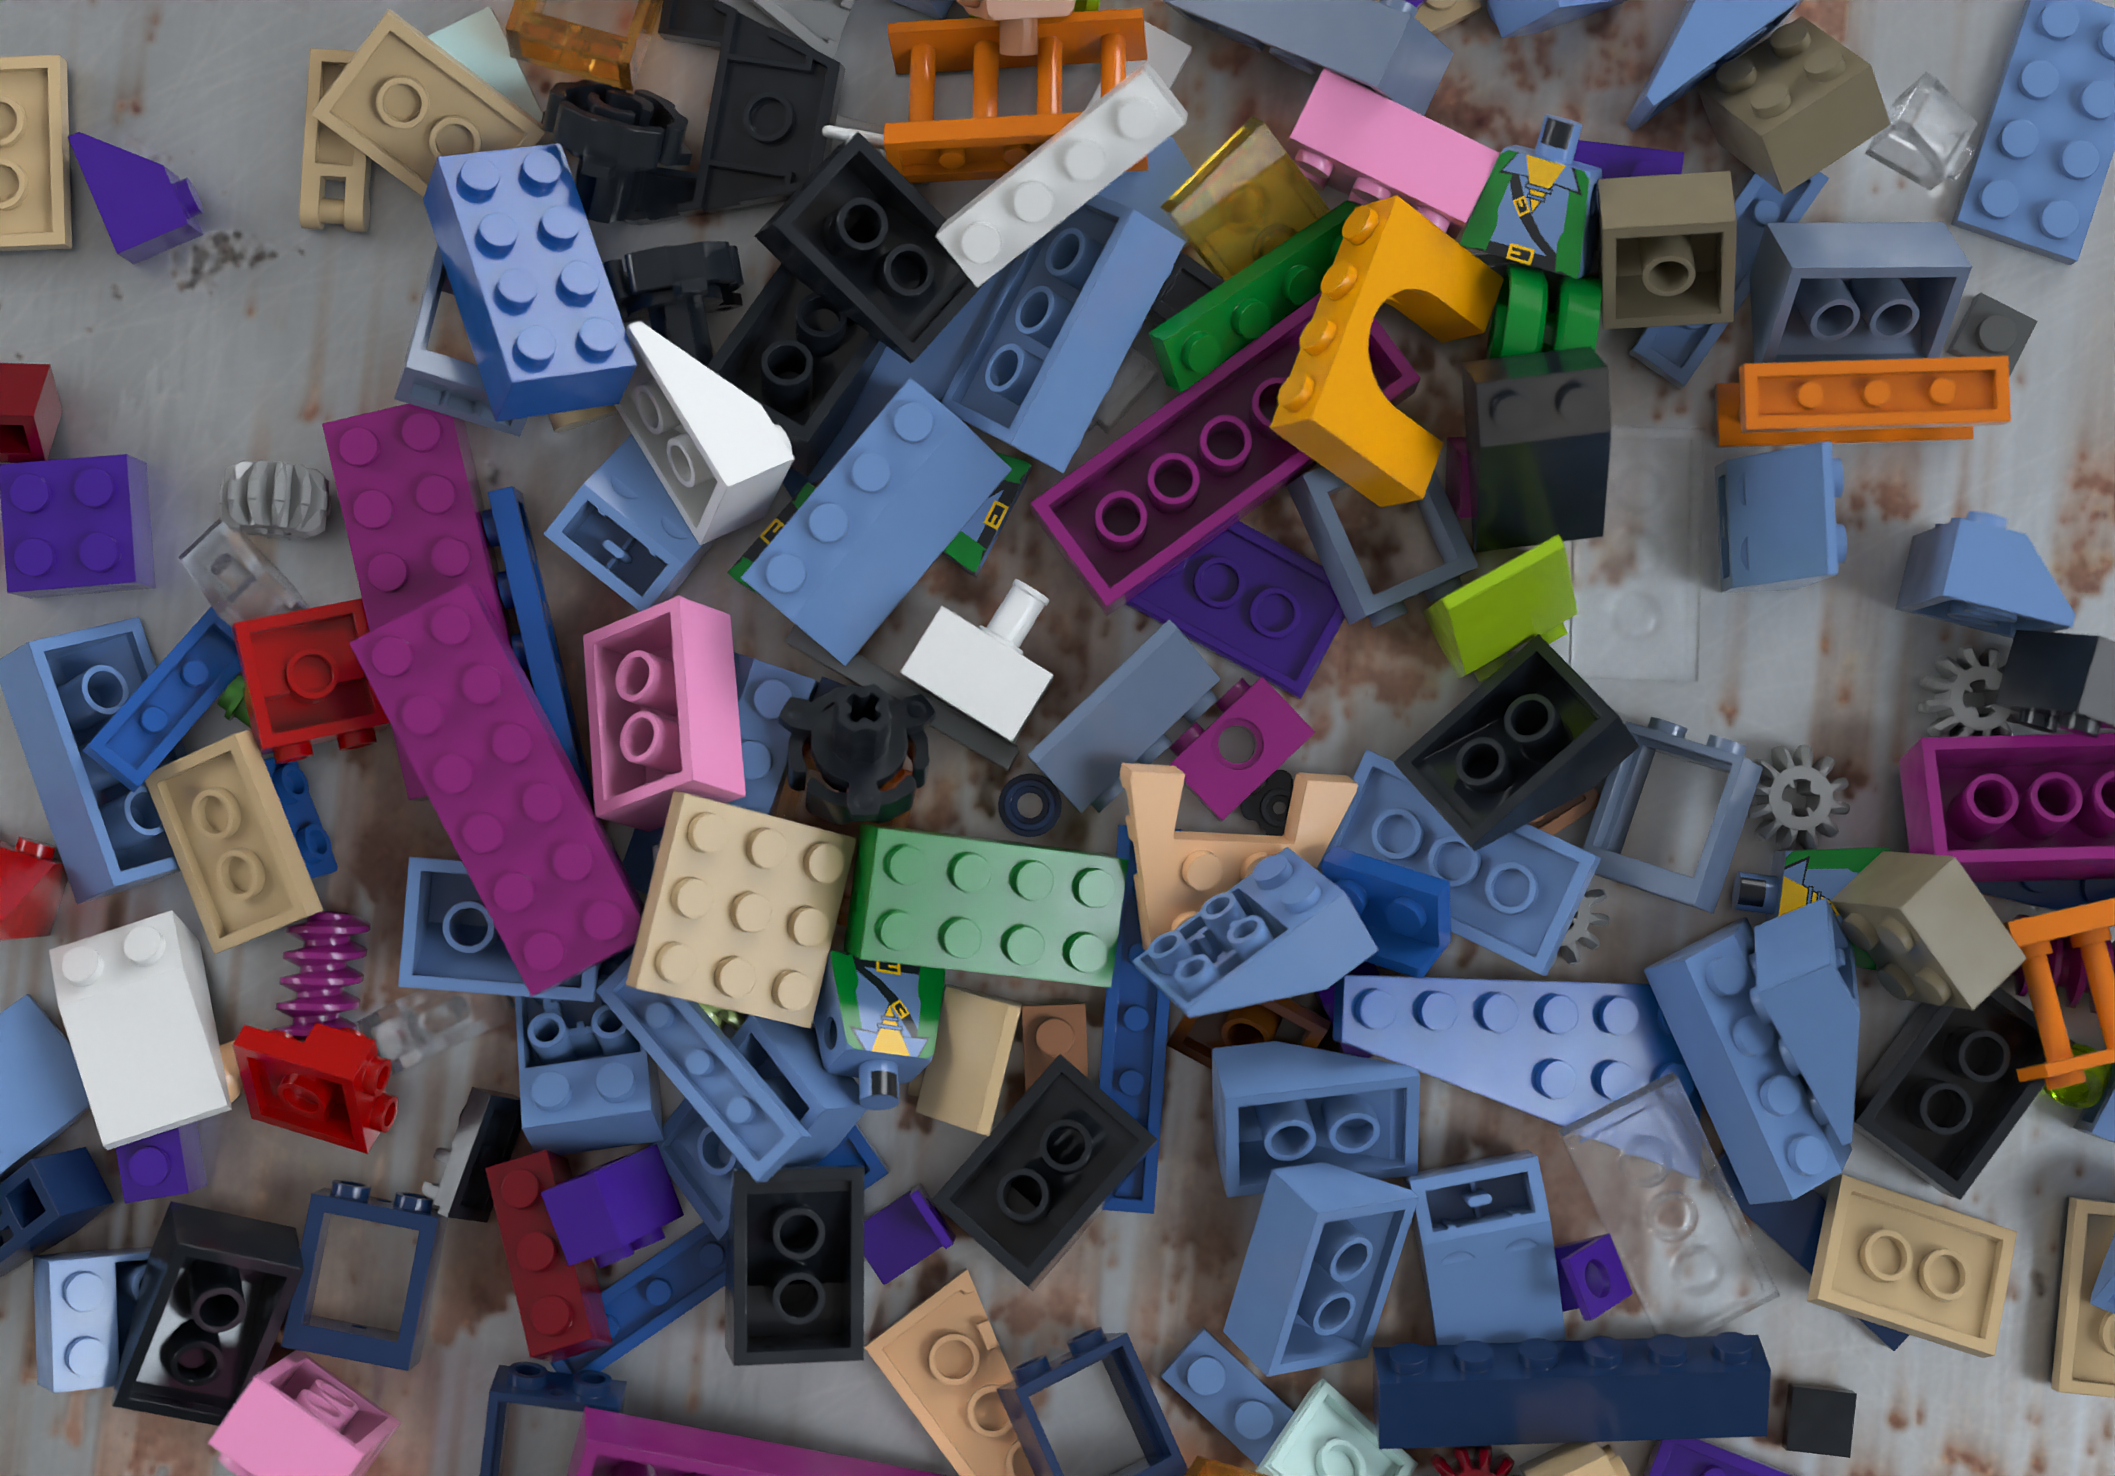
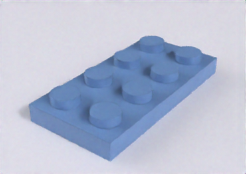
[1951,0,2115,265]
[1318,749,1601,976]

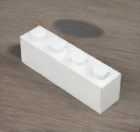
[936,61,1188,288]

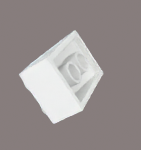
[615,321,794,545]
[49,910,232,1150]

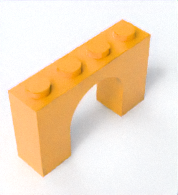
[1270,195,1504,507]

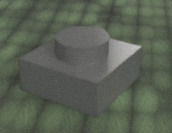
[1947,293,2038,377]

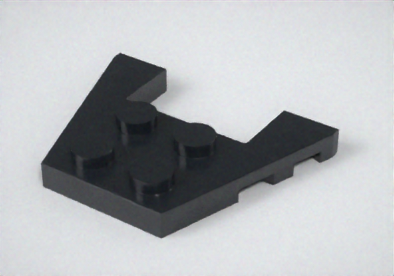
[624,0,845,226]

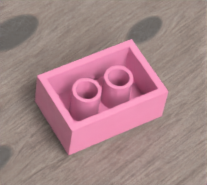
[1282,68,1500,240]
[583,596,746,832]
[208,1350,402,1476]

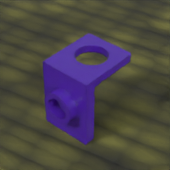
[864,1183,956,1285]
[1554,1233,1633,1321]

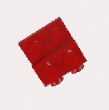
[232,598,391,764]
[233,1022,399,1154]

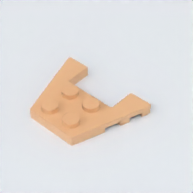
[1120,763,1358,951]

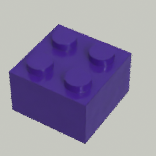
[0,454,156,598]

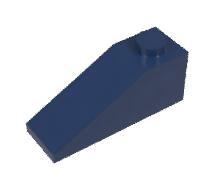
[0,1147,114,1277]

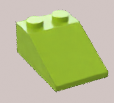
[1422,535,1578,682]

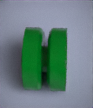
[1486,263,1601,359]

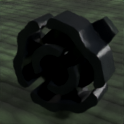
[541,78,692,224]
[603,241,744,367]
[778,683,936,825]

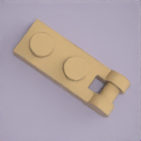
[299,48,371,232]

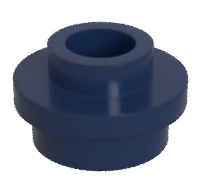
[998,773,1062,837]

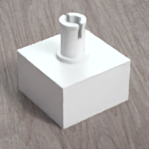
[900,578,1053,744]

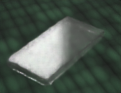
[1568,425,1705,682]
[1557,1072,1780,1337]

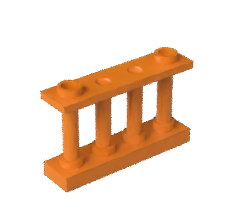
[883,8,1148,184]
[1715,356,2011,448]
[2002,898,2115,1090]

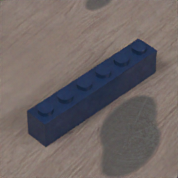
[1373,1332,1771,1449]

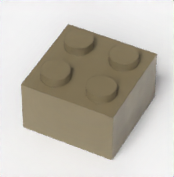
[1696,16,1891,195]
[1598,171,1737,330]
[1830,851,2027,1010]

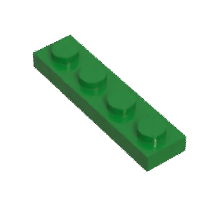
[1148,200,1359,393]

